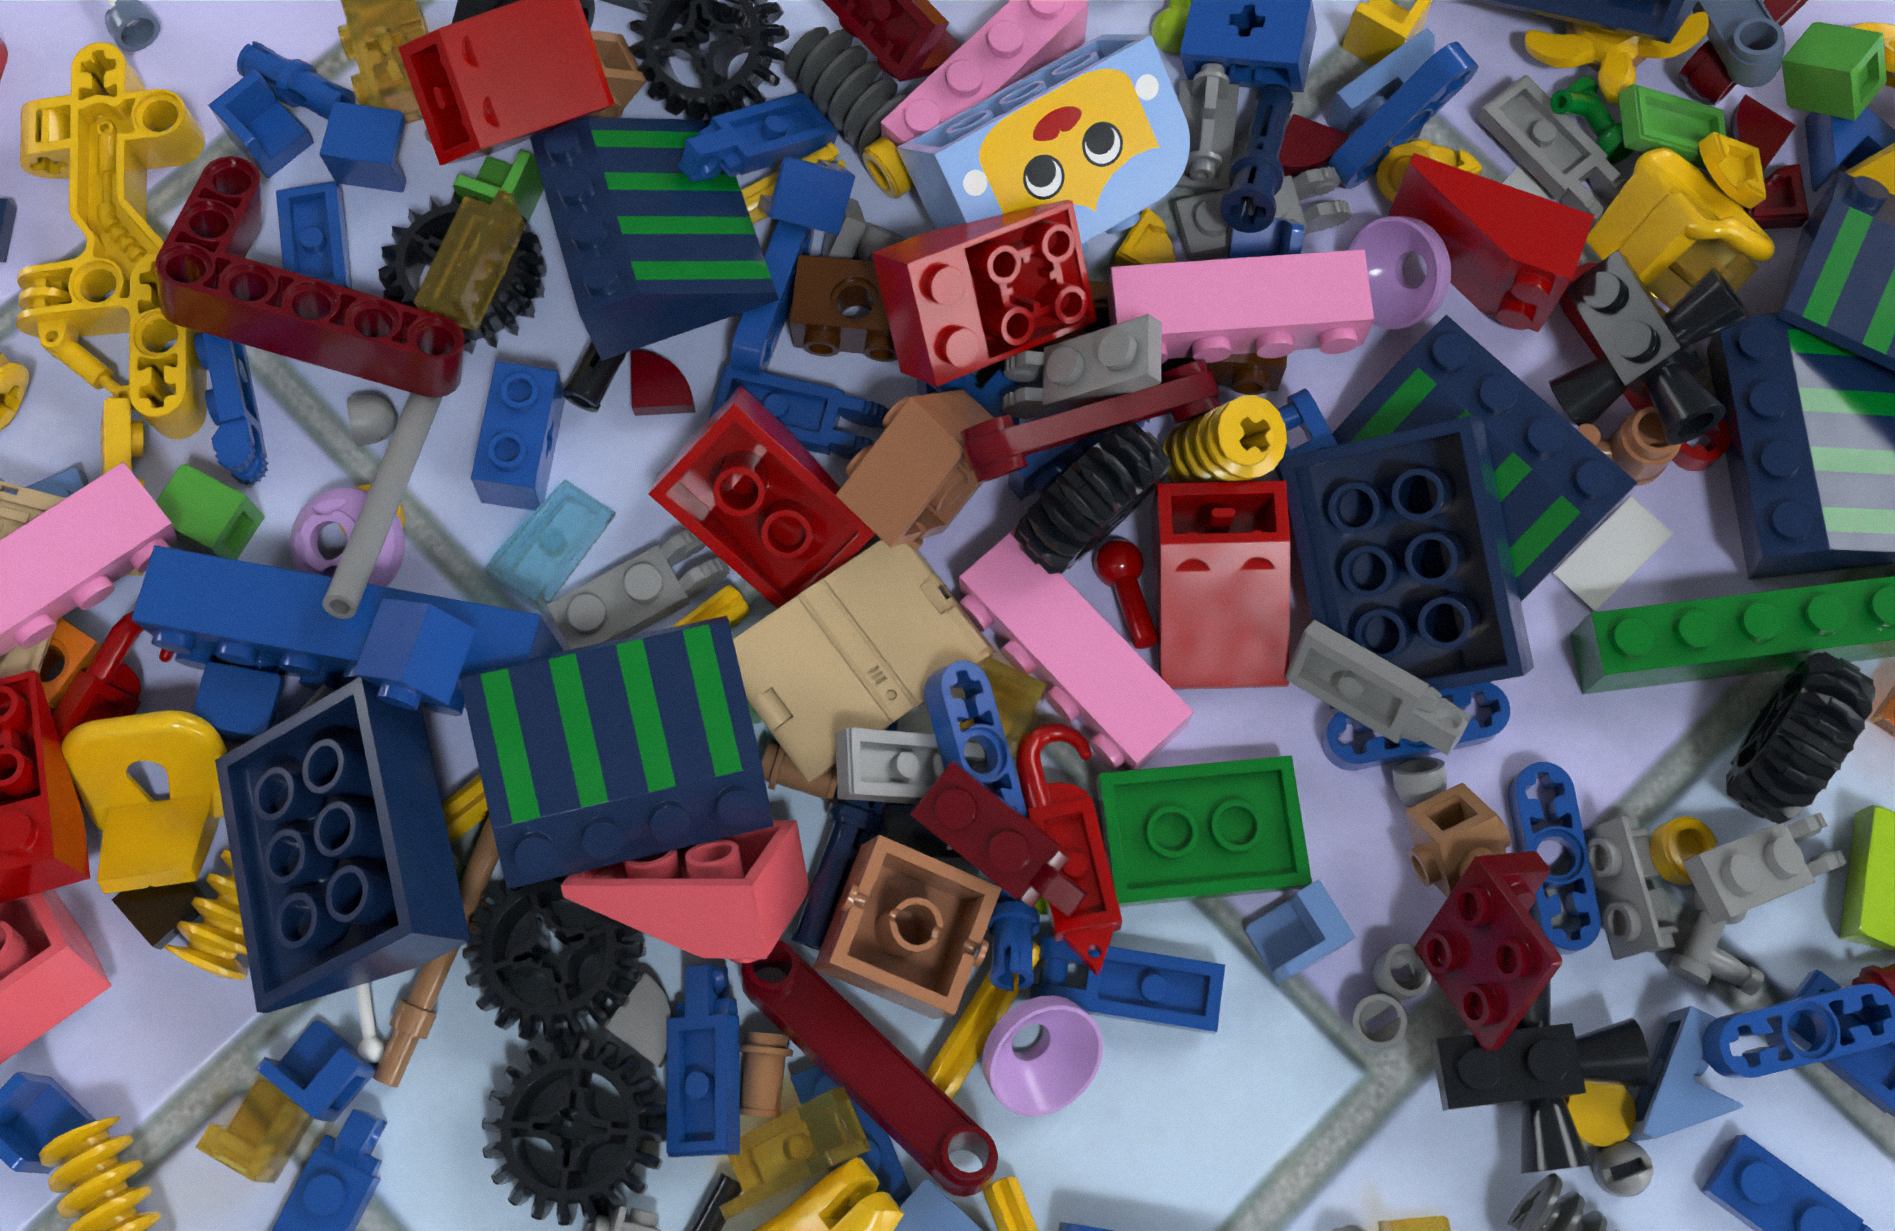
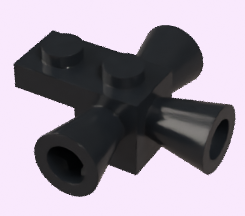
[1549,250,1751,445]
[1431,980,1650,1174]

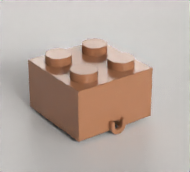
[836,389,994,549]
[813,835,1002,1019]

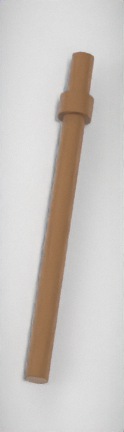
[373,816,499,1087]

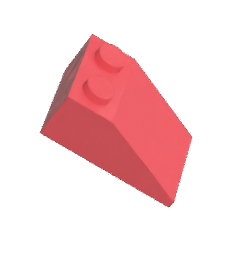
[561,820,810,963]
[0,889,112,1064]

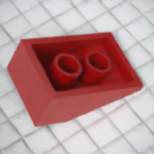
[1387,153,1595,332]
[648,386,875,609]

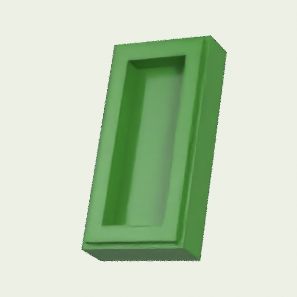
[1618,84,1726,170]

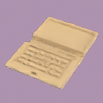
[733,540,996,783]

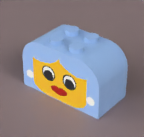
[897,34,1190,253]

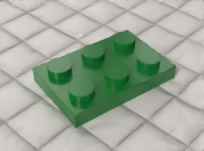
[1096,755,1312,907]

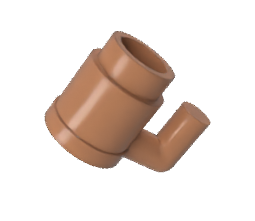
[1577,406,1681,486]

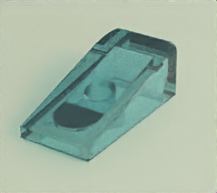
[484,480,616,613]

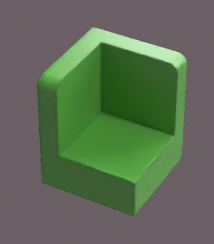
[1782,22,1887,121]
[453,149,544,222]
[156,464,265,560]

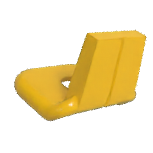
[1586,148,1775,287]
[61,710,228,894]

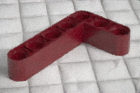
[155,156,465,398]

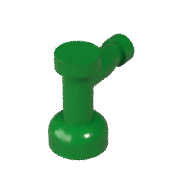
[1550,76,1635,165]

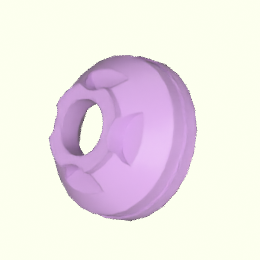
[1349,216,1451,329]
[289,488,405,587]
[982,995,1103,1116]

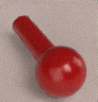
[1094,539,1158,649]

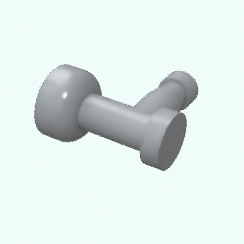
[1668,889,1764,996]

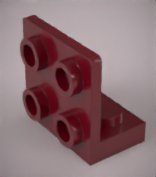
[822,0,962,82]
[1414,851,1562,1051]

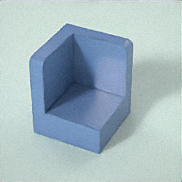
[1245,879,1356,986]

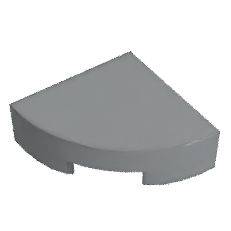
[822,198,867,259]
[605,972,673,1068]

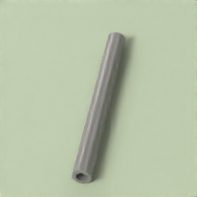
[323,392,443,619]

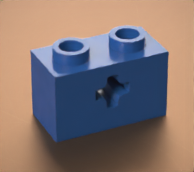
[1180,0,1317,93]
[471,361,565,512]

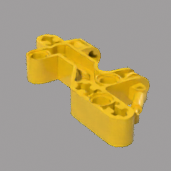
[16,42,207,440]

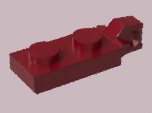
[910,761,1088,917]

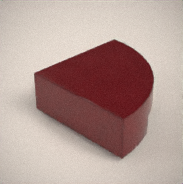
[1730,94,1797,172]
[1279,114,1349,177]
[1743,164,1809,229]
[631,351,696,416]

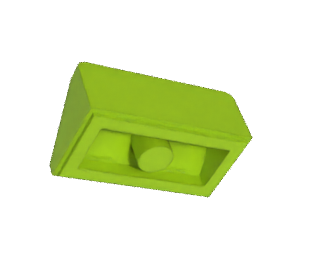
[1839,805,1895,952]

